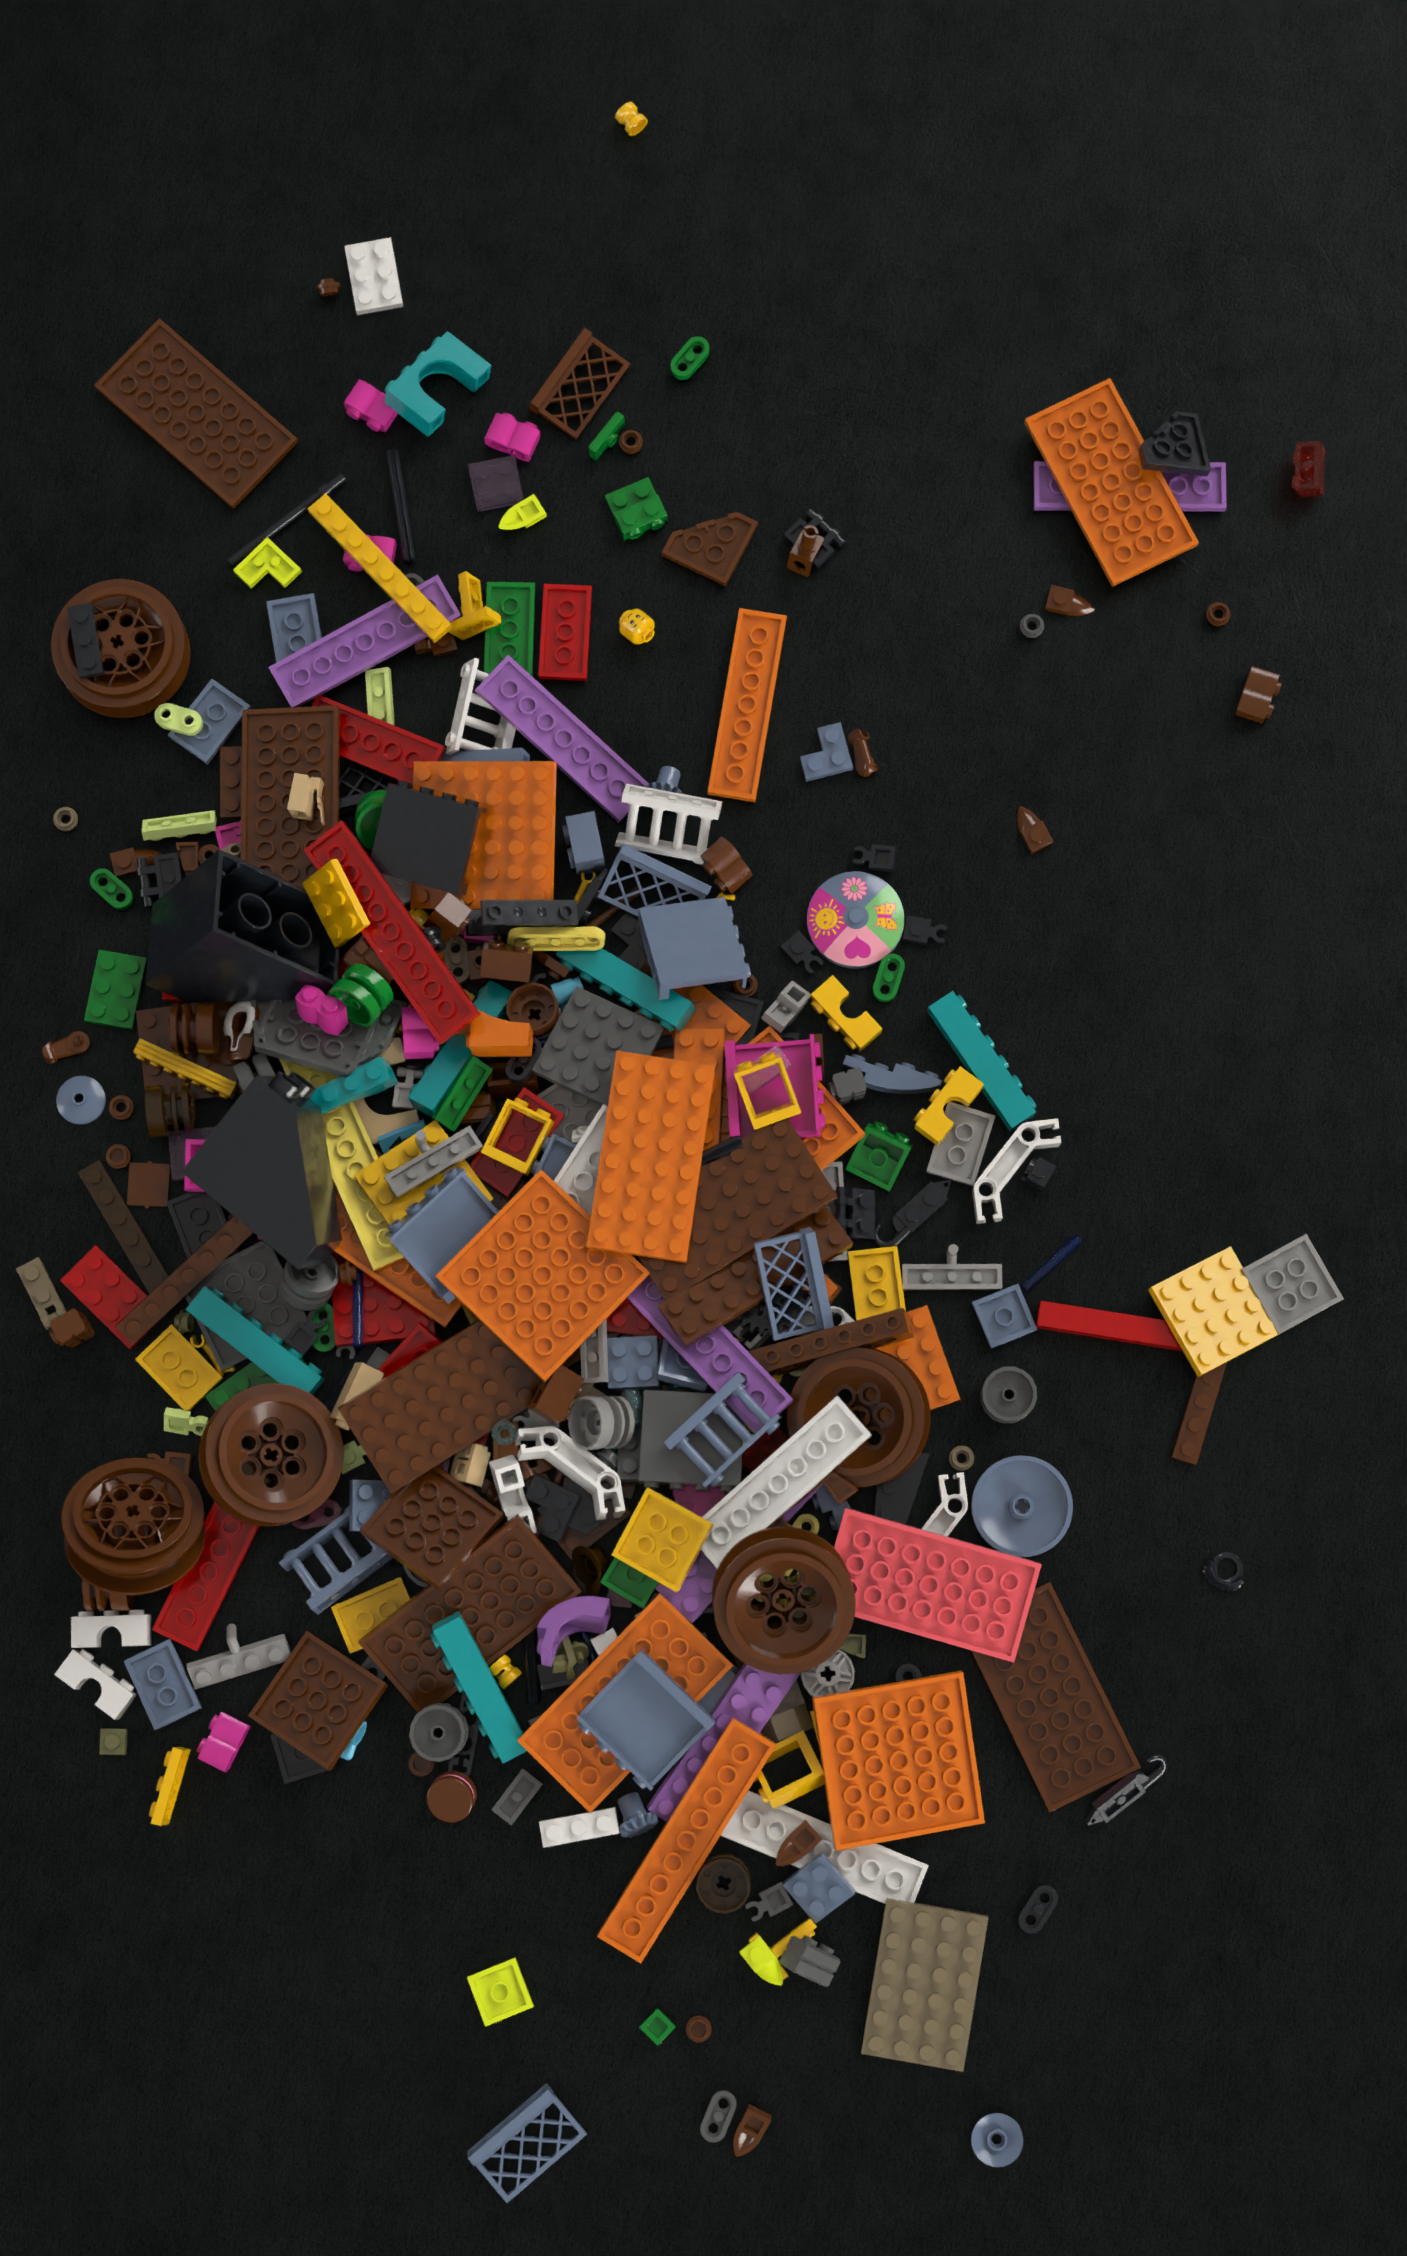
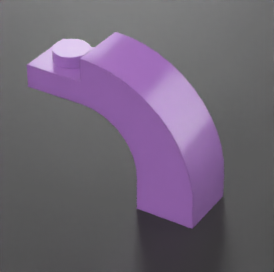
[537,1596,611,1666]

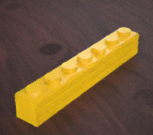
[133,1038,239,1099]

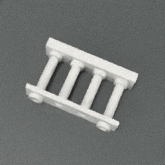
[445,658,516,755]
[615,784,722,865]

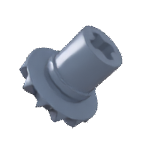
[647,766,683,794]
[617,1792,659,1838]

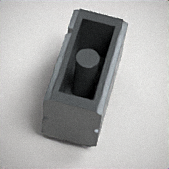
[827,1067,867,1106]
[779,1935,841,1987]

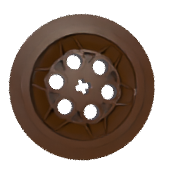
[51,579,191,718]
[787,1347,931,1487]
[198,1383,344,1527]
[62,1458,205,1595]
[712,1527,855,1674]

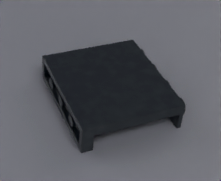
[370,780,487,895]

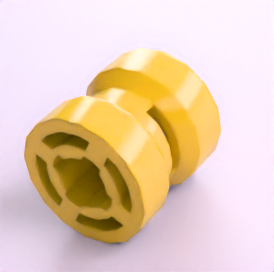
[615,102,648,136]
[489,1654,522,1690]

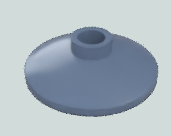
[56,1076,106,1125]
[971,2113,1023,2167]

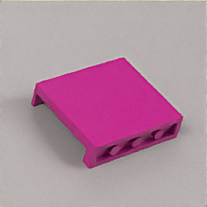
[724,1034,825,1139]

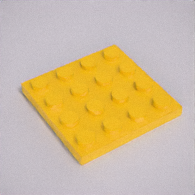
[354,1120,494,1226]
[1148,1247,1278,1377]

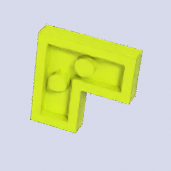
[233,537,302,589]

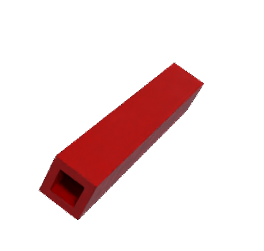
[1035,1301,1183,1351]

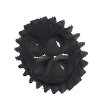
[735,1281,809,1337]

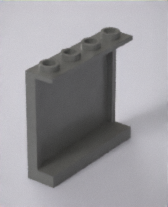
[639,1390,744,1493]

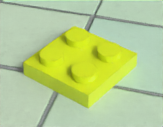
[467,1957,534,2027]

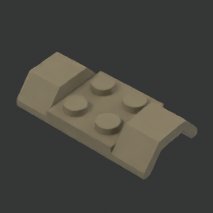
[733,1654,814,1742]

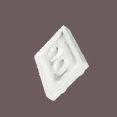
[345,238,404,315]

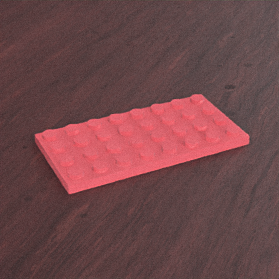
[834,1507,1042,1662]

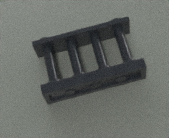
[466,900,578,936]

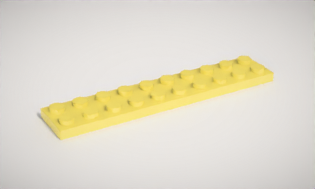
[279,1059,404,1271]

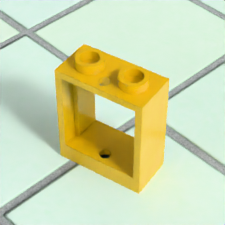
[733,1052,801,1130]
[481,1097,555,1176]
[754,1731,825,1810]

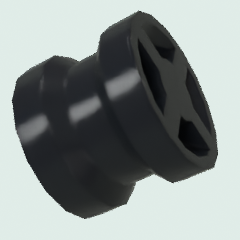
[422,926,446,953]

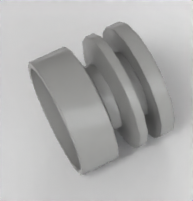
[568,1396,635,1450]
[800,1649,855,1697]

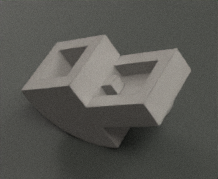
[761,980,811,1033]

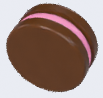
[427,1771,477,1823]

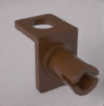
[787,525,824,577]

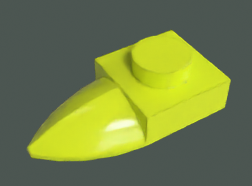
[498,494,547,530]
[739,1935,783,1986]

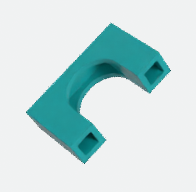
[384,331,491,437]

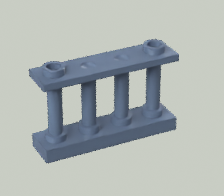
[663,1372,781,1488]
[279,1505,393,1615]

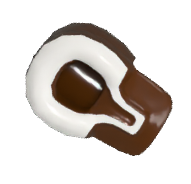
[223,1001,260,1062]

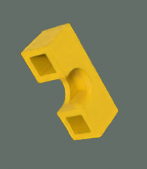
[810,975,882,1052]
[914,1066,984,1146]

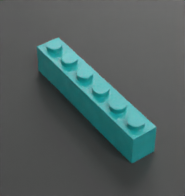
[556,948,696,1033]
[408,980,512,1117]
[927,991,1037,1132]
[186,1286,324,1395]
[430,1611,527,1763]

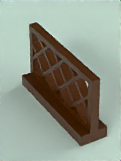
[529,328,630,440]

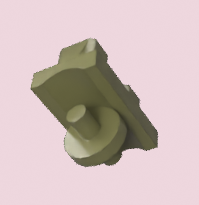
[551,1636,589,1679]

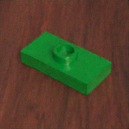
[588,412,625,461]

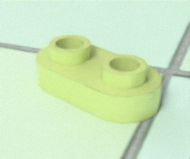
[154,703,203,736]

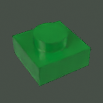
[639,2008,676,2046]

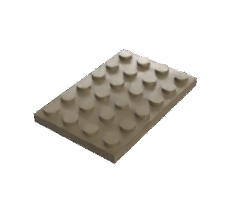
[861,1898,988,2072]

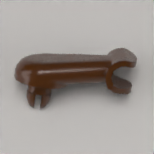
[847,729,878,777]
[42,1031,90,1064]

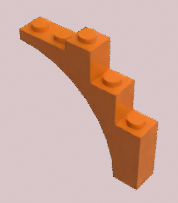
[438,951,533,1057]

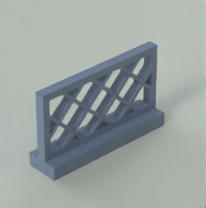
[597,844,712,916]
[753,1227,834,1341]
[467,2083,587,2203]

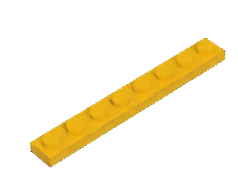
[308,493,453,643]

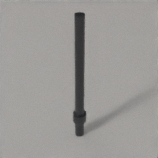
[227,473,346,567]

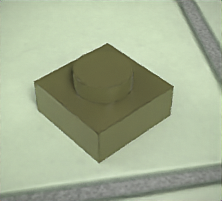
[99,1728,128,1755]

